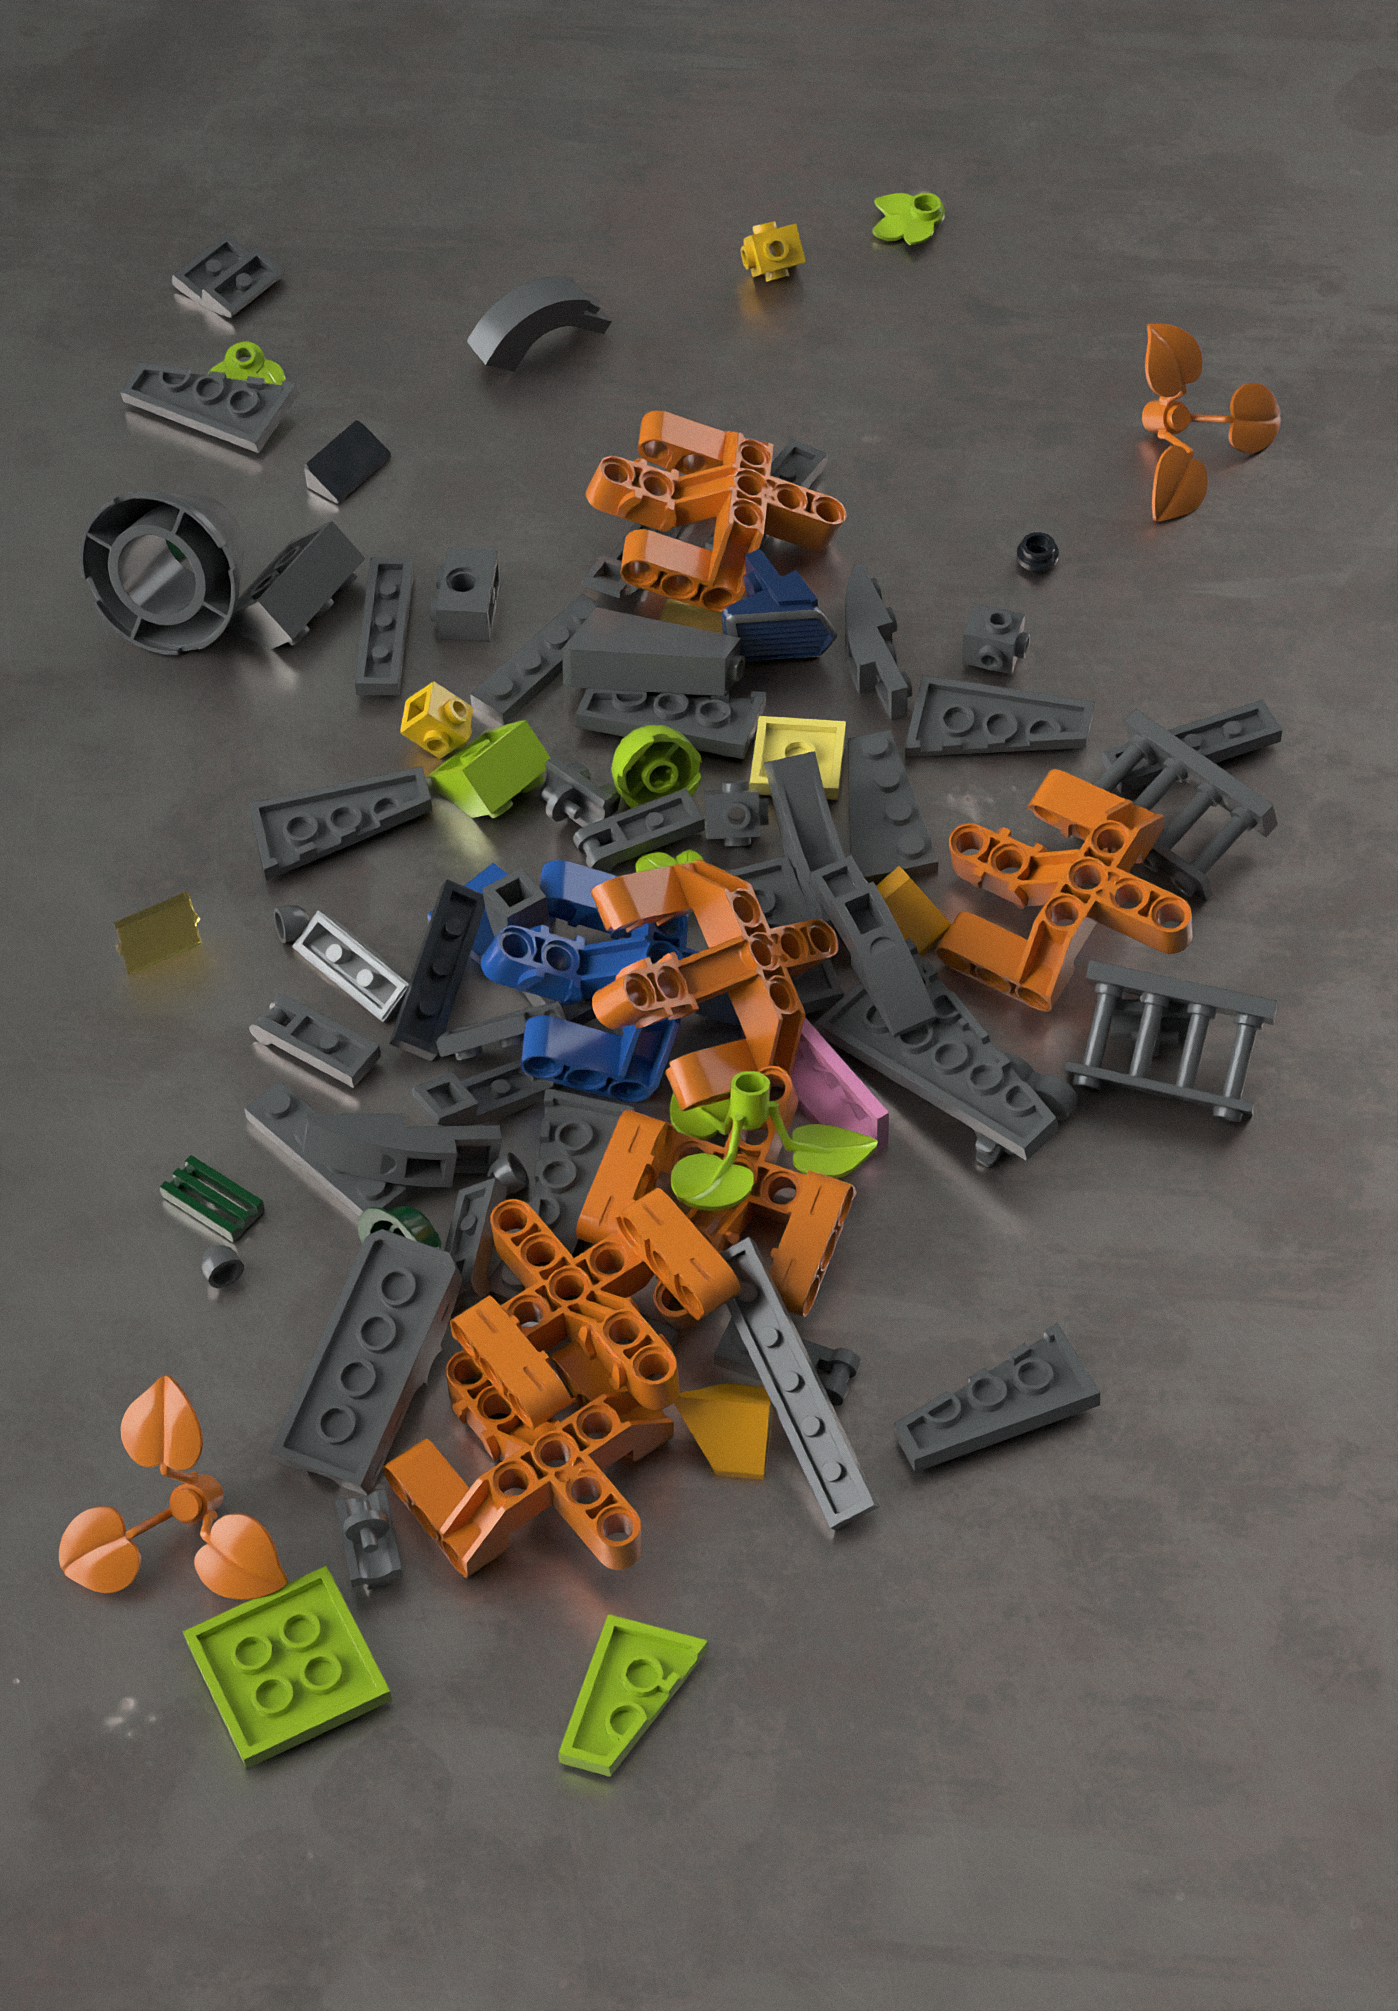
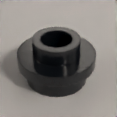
[1017,532,1059,571]

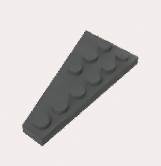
[815,937,1059,1161]

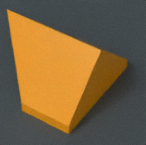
[841,866,951,957]
[673,1383,774,1480]

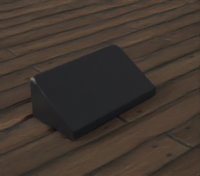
[304,420,391,504]

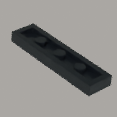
[389,879,485,1061]

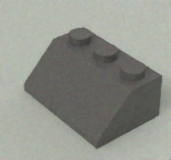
[226,521,365,649]

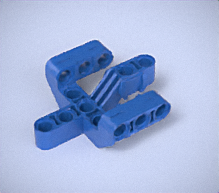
[481,860,741,1103]

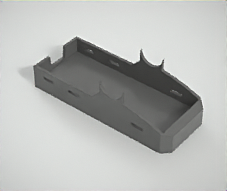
[270,1229,463,1496]

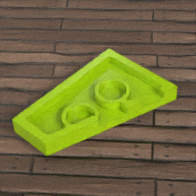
[558,1614,709,1777]

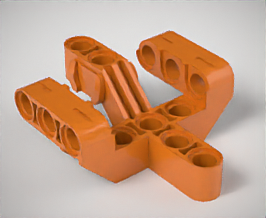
[585,410,847,613]
[935,769,1193,1012]
[590,860,838,1111]
[576,1066,857,1330]
[450,1188,741,1430]
[382,1341,674,1578]

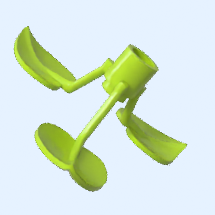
[670,1071,878,1211]

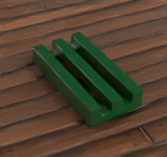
[159,1155,265,1243]

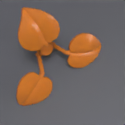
[1142,323,1281,521]
[59,1374,289,1600]

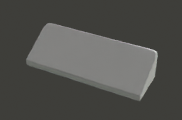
[292,910,410,1024]

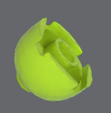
[611,725,702,809]

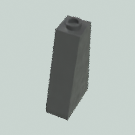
[563,607,745,696]

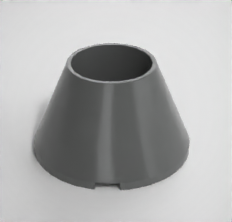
[79,491,244,655]

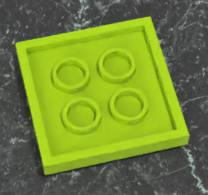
[183,1565,392,1769]

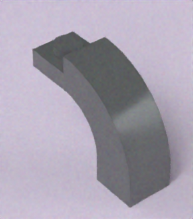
[467,276,612,372]
[482,868,597,1025]

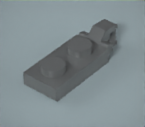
[436,999,569,1060]

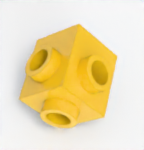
[741,221,806,282]
[400,681,474,759]

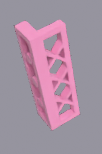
[741,1018,889,1155]

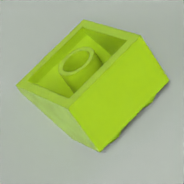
[425,720,551,818]

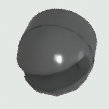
[274,905,310,943]
[487,1152,529,1195]
[201,1245,244,1288]

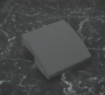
[172,232,285,318]

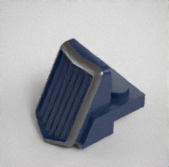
[721,549,838,662]

